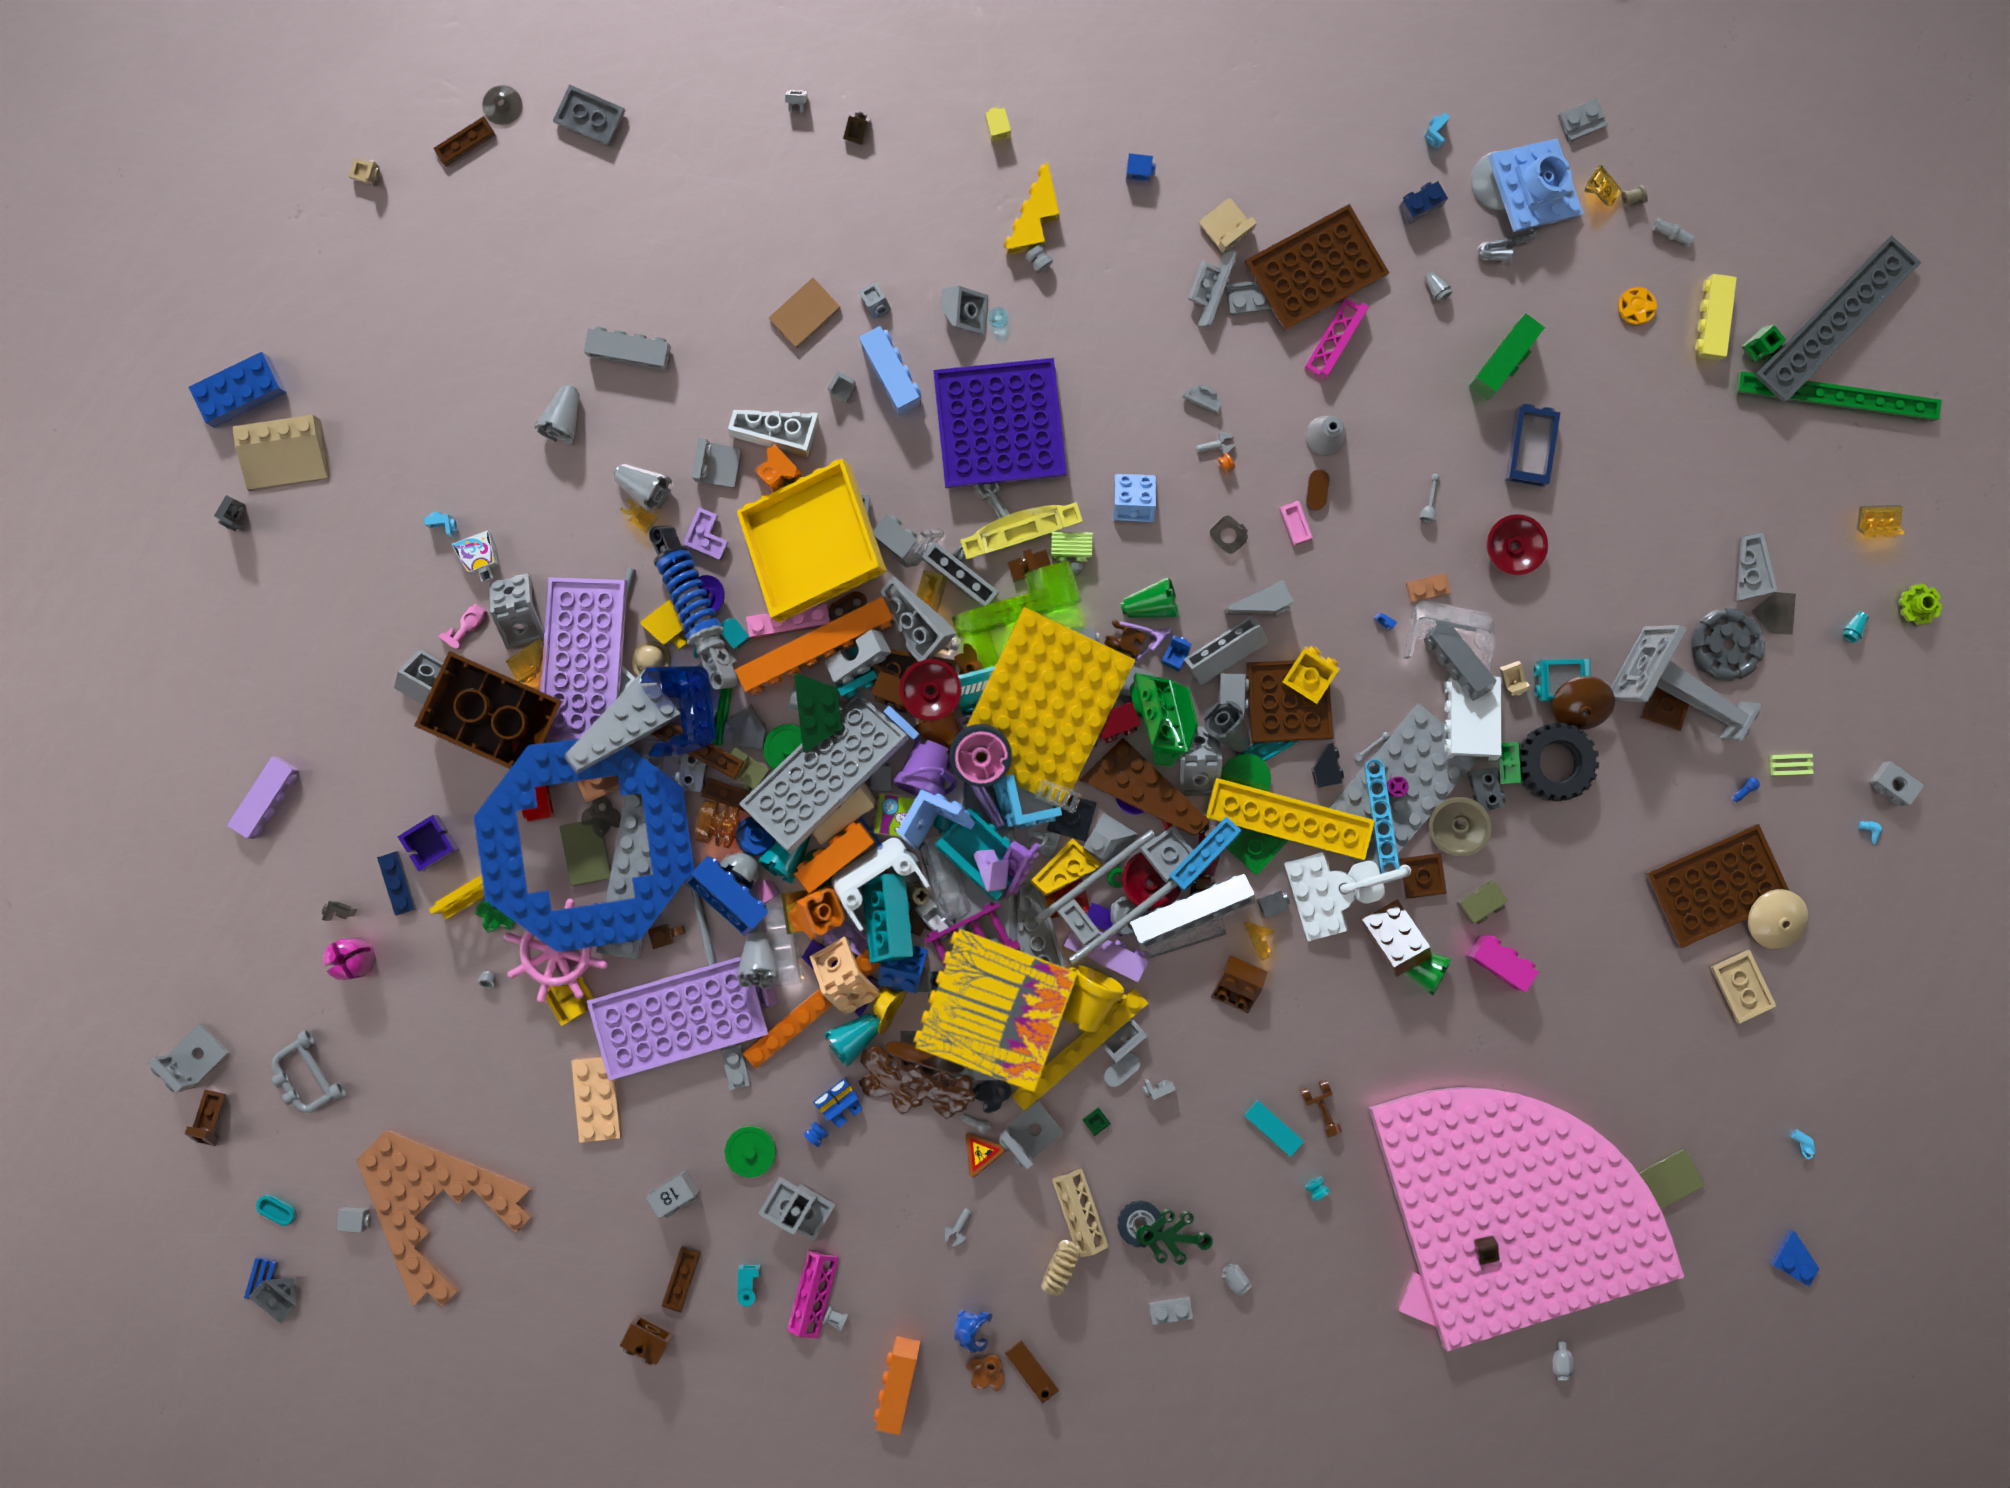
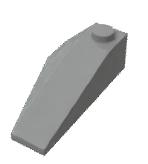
[880,577,957,661]

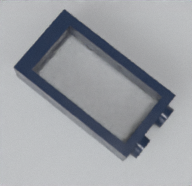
[1505,404,1561,487]

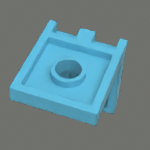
[993,775,1062,829]

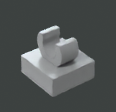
[785,90,807,112]

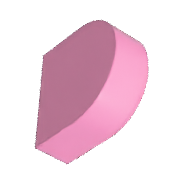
[756,880,780,903]

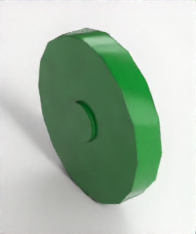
[763,724,802,770]
[1221,753,1271,792]
[724,1125,776,1178]

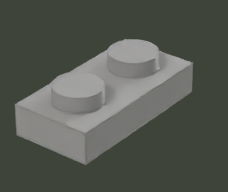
[1149,1297,1193,1325]

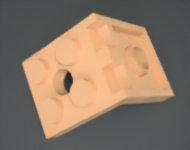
[810,936,880,1016]

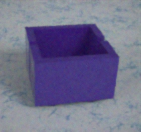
[397,815,459,872]

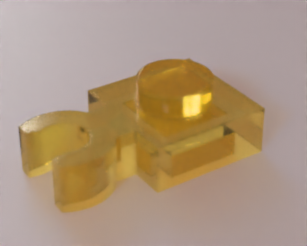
[620,499,658,533]

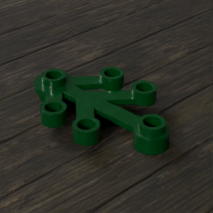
[1136,1209,1213,1265]

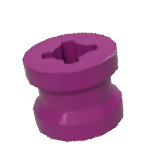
[1387,776,1409,797]

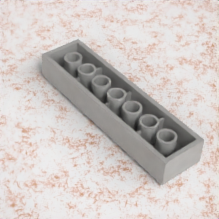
[596,793,652,960]

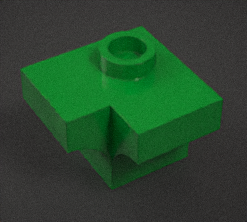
[1741,325,1786,363]

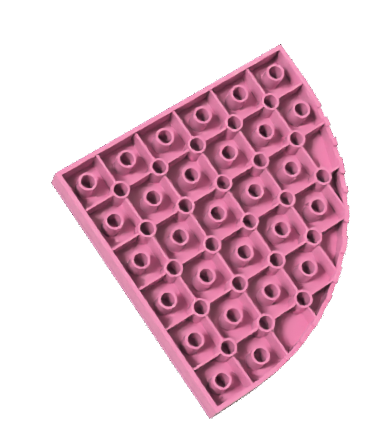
[1368,1087,1684,1351]

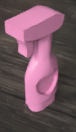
[438,603,487,650]

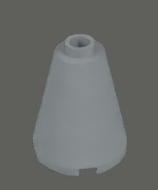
[534,385,580,444]
[1306,415,1346,456]
[614,464,672,513]

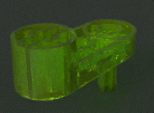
[951,561,1082,669]

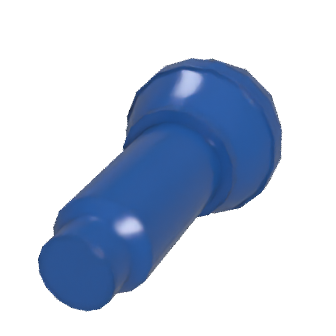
[1732,777,1760,803]

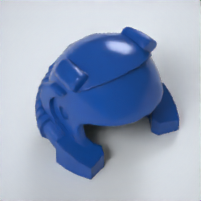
[954,1309,993,1353]

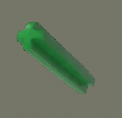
[711,688,732,745]

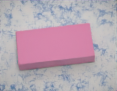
[1279,501,1313,546]

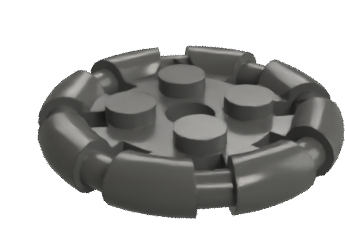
[1692,608,1766,681]

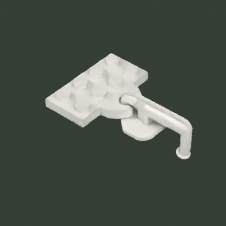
[1284,852,1411,941]

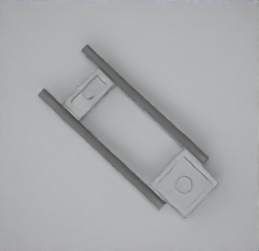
[1036,826,1193,965]

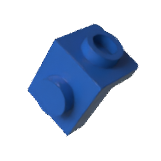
[1161,636,1192,672]

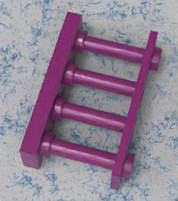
[924,901,1021,967]

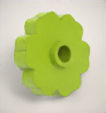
[1898,584,1943,626]

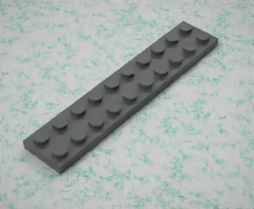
[1754,235,1922,403]

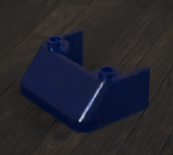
[640,666,716,757]

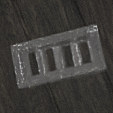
[1035,778,1082,813]

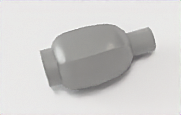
[1553,1341,1574,1380]

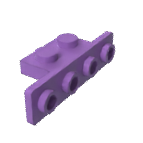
[1003,841,1040,899]

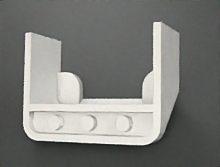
[831,838,930,931]

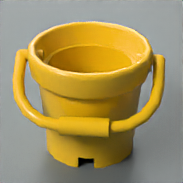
[1062,966,1127,1033]

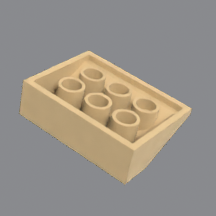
[232,415,328,490]

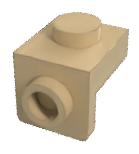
[348,158,380,186]
[1500,661,1531,696]

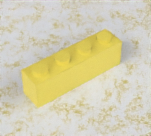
[1695,274,1737,361]

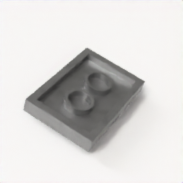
[553,84,625,146]

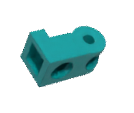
[737,1265,761,1307]

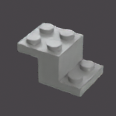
[758,1177,835,1242]

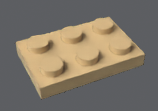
[1711,950,1776,1024]

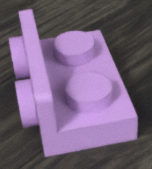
[822,920,868,958]

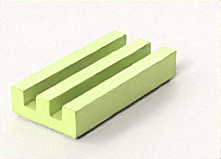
[1769,754,1814,776]

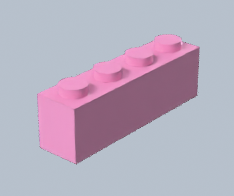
[746,603,831,639]

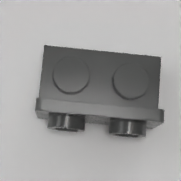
[214,495,245,531]

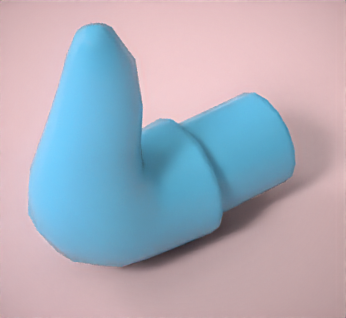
[1859,821,1882,845]

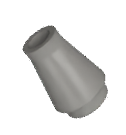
[1424,271,1452,302]

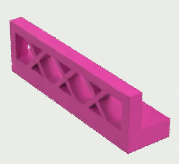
[1304,298,1369,379]
[787,1250,839,1338]

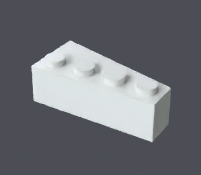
[728,410,819,458]

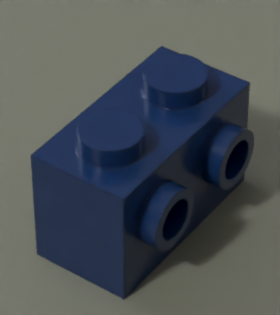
[1399,181,1448,224]

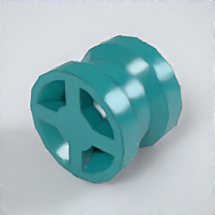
[1304,1176,1330,1202]

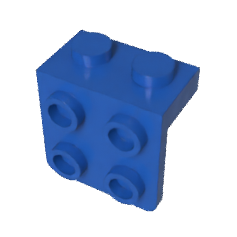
[877,946,927,994]

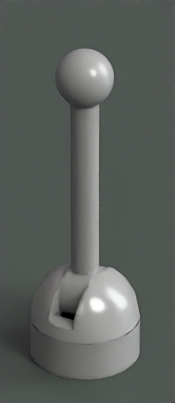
[1419,474,1440,522]

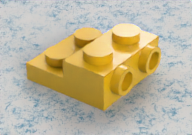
[1283,645,1340,704]

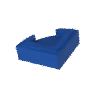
[1374,612,1397,630]

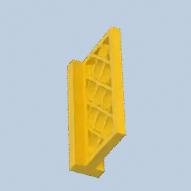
[429,875,485,920]

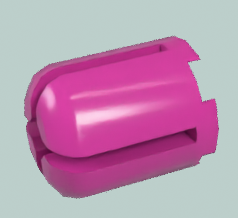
[323,938,375,980]

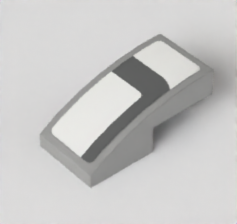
[915,896,959,942]

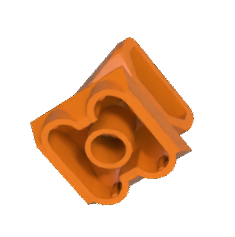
[754,444,803,492]
[788,886,845,940]

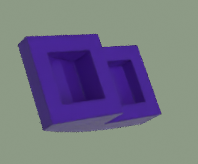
[1087,902,1122,936]

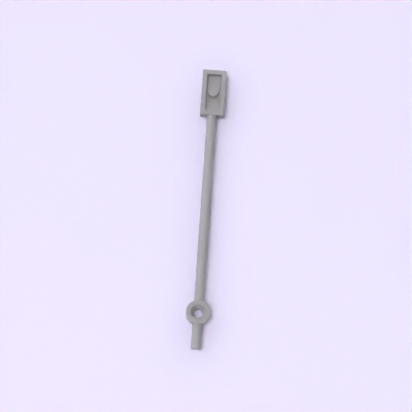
[683,868,751,1090]

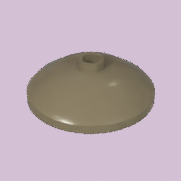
[1429,797,1492,857]

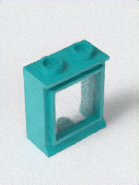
[1533,659,1591,702]

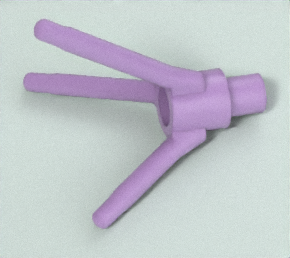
[1120,622,1172,665]

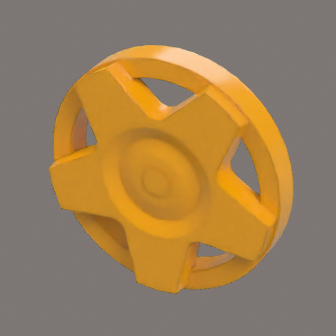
[1618,287,1657,325]

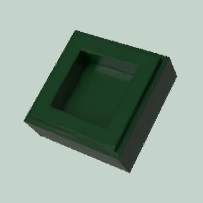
[1082,1107,1111,1136]

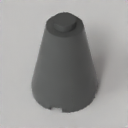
[1204,701,1251,753]

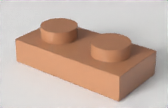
[1406,573,1451,603]

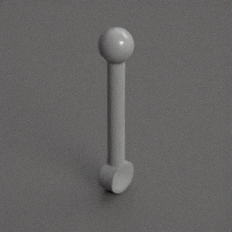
[1354,732,1390,761]

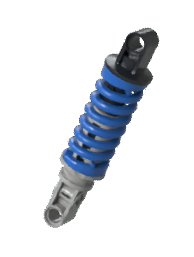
[649,525,738,689]

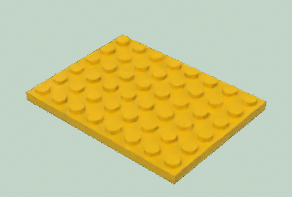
[966,607,1135,807]

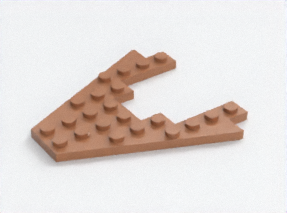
[357,1130,532,1306]

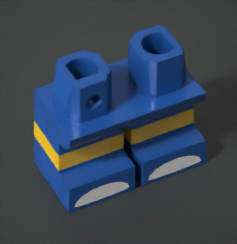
[813,1077,863,1128]

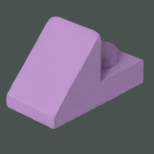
[974,850,1009,891]

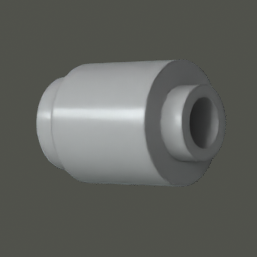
[1222,1263,1251,1296]

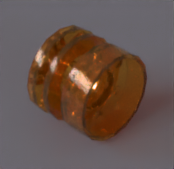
[694,800,740,849]

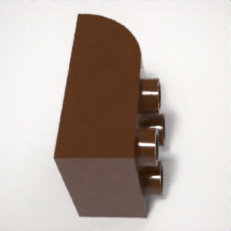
[414,651,563,769]

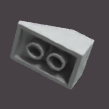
[1224,580,1294,616]

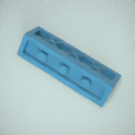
[1169,816,1241,892]

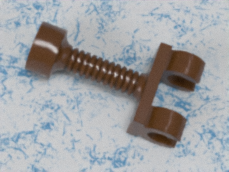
[1300,1079,1342,1138]

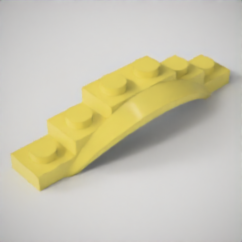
[960,502,1083,560]

